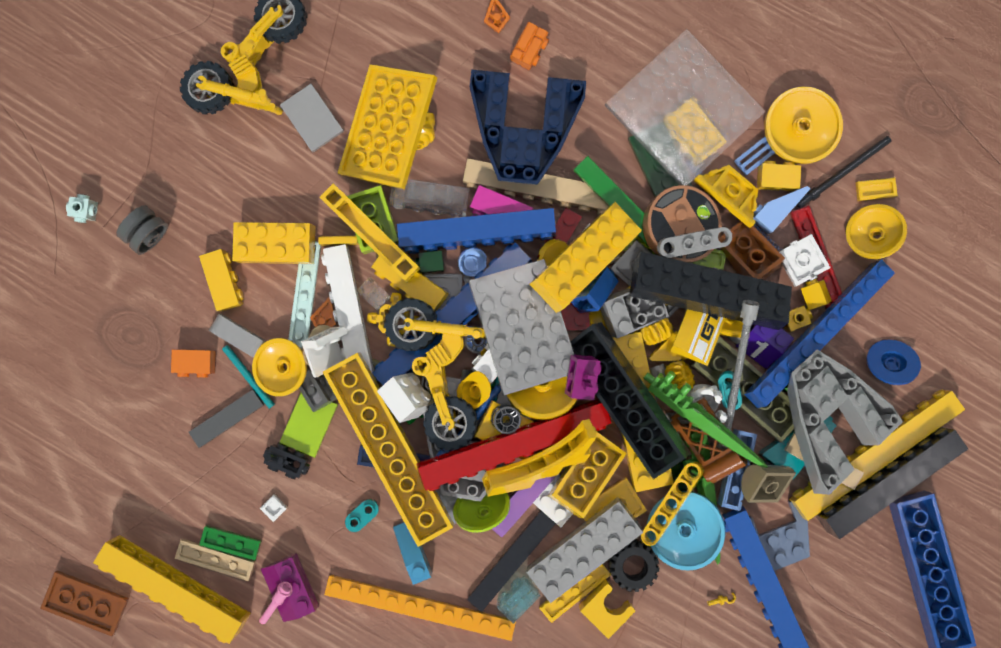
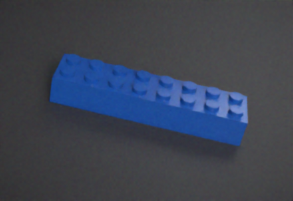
[397,208,556,254]
[889,490,977,648]

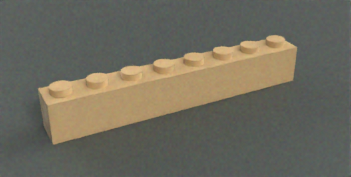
[463,158,609,215]

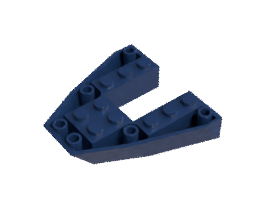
[469,69,586,185]

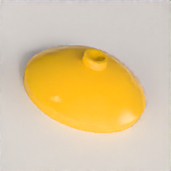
[846,204,907,259]
[252,338,307,396]

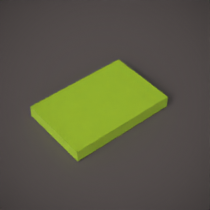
[279,393,338,458]

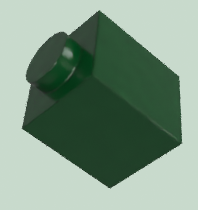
[416,251,445,274]

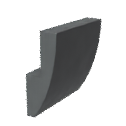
[299,369,337,412]

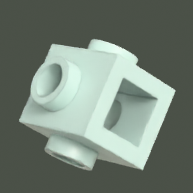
[66,194,98,223]

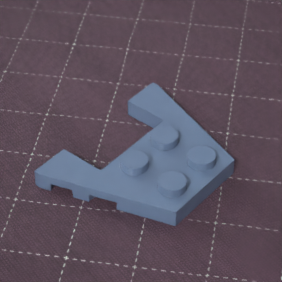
[750,501,810,571]

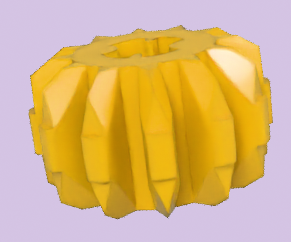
[640,318,674,345]
[664,360,695,389]

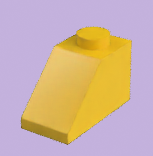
[647,331,686,361]

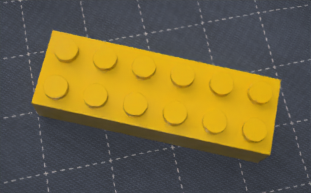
[529,202,642,313]

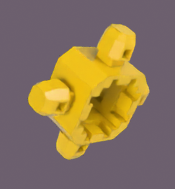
[367,293,419,347]

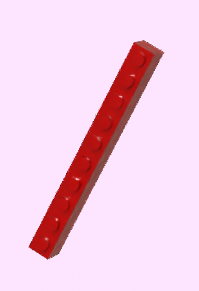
[416,399,612,491]

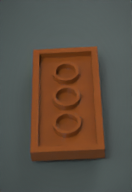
[40,571,129,636]

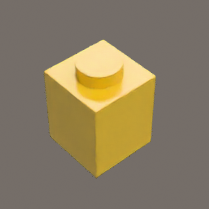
[801,279,832,310]

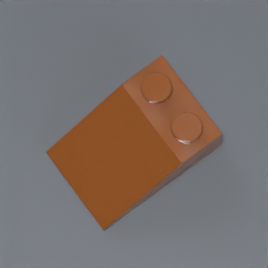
[719,221,785,280]

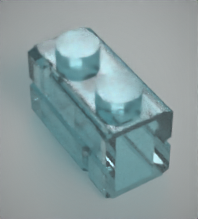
[497,576,541,624]

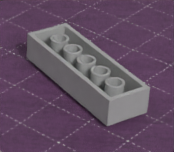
[526,497,643,603]

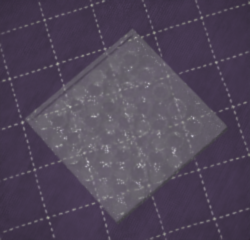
[605,29,766,186]

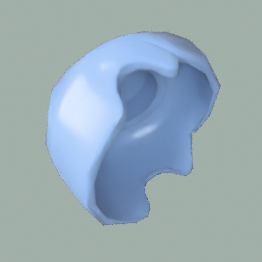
[458,247,487,277]

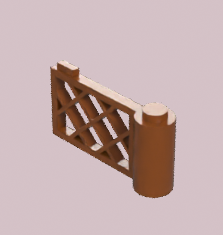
[671,397,748,484]

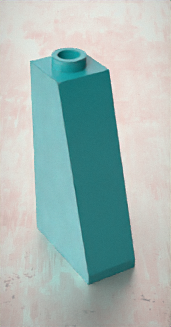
[759,416,837,479]

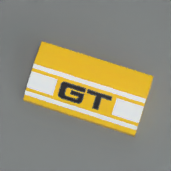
[671,309,726,366]

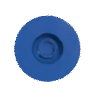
[867,340,921,385]

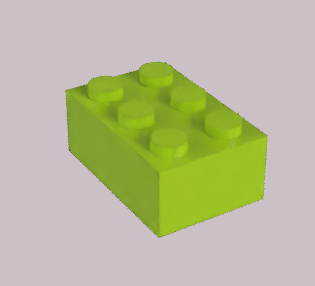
[347,185,399,255]

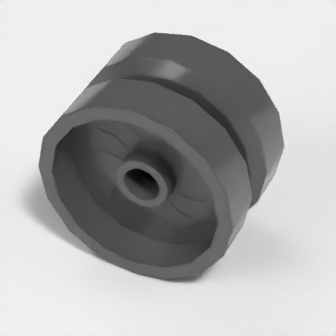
[116,205,168,255]

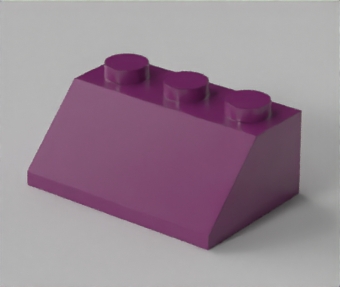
[261,553,319,622]

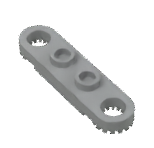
[657,227,732,258]

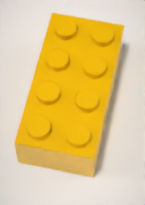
[232,222,316,264]
[548,431,627,518]

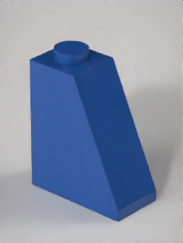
[571,267,619,313]

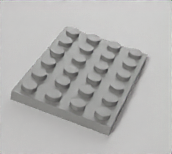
[469,259,574,396]

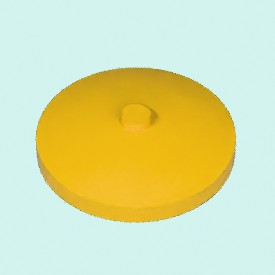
[764,87,843,164]
[506,376,578,420]

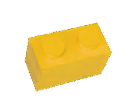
[757,161,801,192]

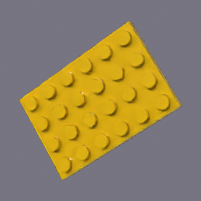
[338,65,437,190]

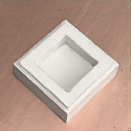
[260,494,288,522]

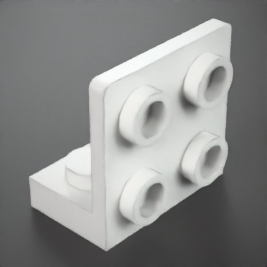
[301,326,347,377]

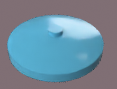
[647,491,726,570]

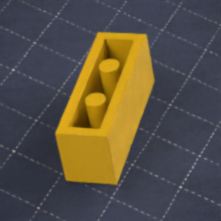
[199,249,244,312]

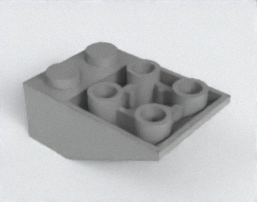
[600,288,669,338]

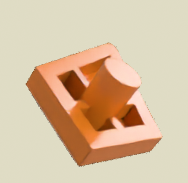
[484,0,510,33]
[310,297,336,327]

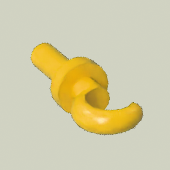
[707,593,736,606]

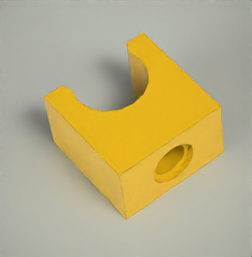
[579,579,635,639]

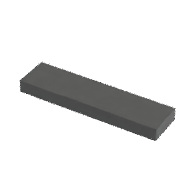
[188,389,264,448]

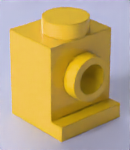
[784,306,813,332]

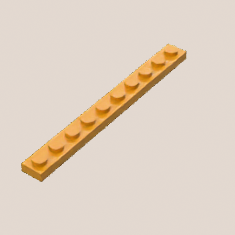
[324,575,516,641]

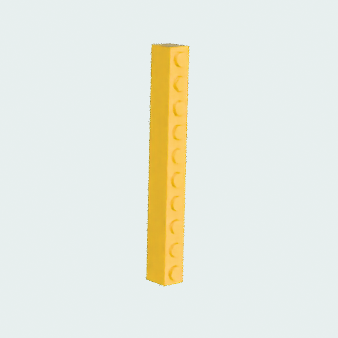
[789,389,965,521]

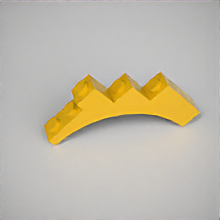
[482,419,597,497]

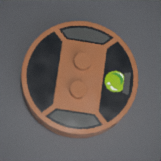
[643,185,722,263]

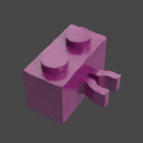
[565,355,601,400]

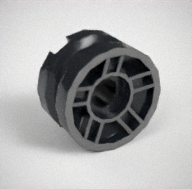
[491,404,521,434]

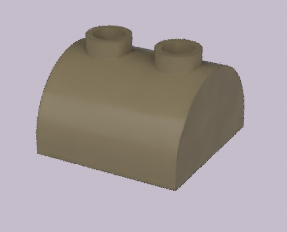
[741,464,796,503]

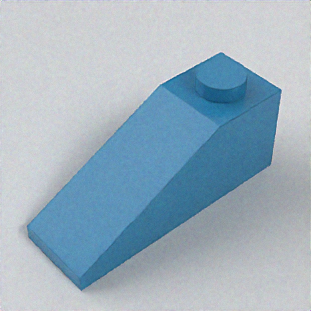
[393,522,433,585]

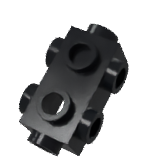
[263,442,310,480]

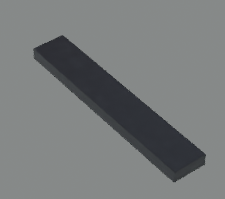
[467,511,556,612]

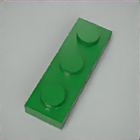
[199,525,262,560]

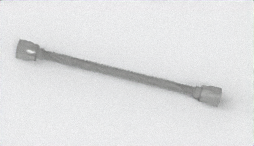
[715,300,759,455]

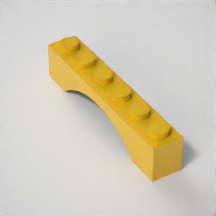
[319,183,420,282]

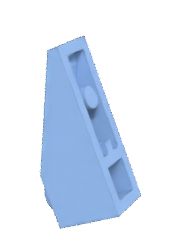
[753,186,810,234]

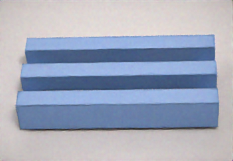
[734,137,775,176]

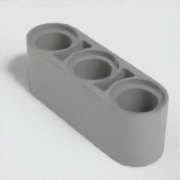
[209,313,266,357]

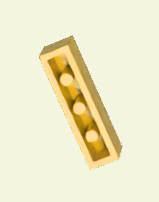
[371,256,449,312]

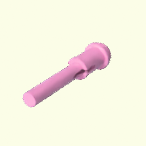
[259,582,293,624]

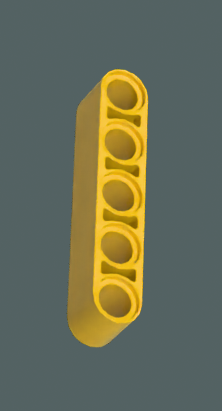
[641,461,704,546]

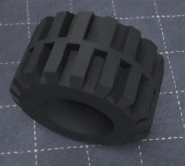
[608,539,660,592]

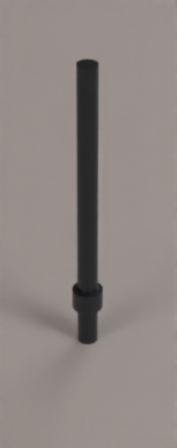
[797,136,892,208]

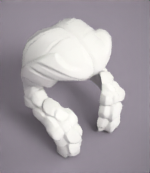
[687,384,727,423]

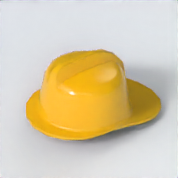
[457,371,491,410]

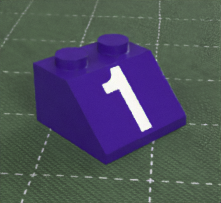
[735,324,794,369]

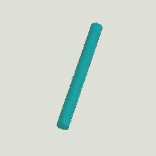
[222,345,275,409]

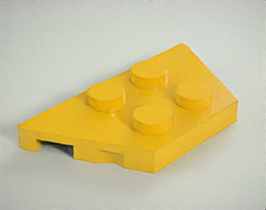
[693,165,758,228]

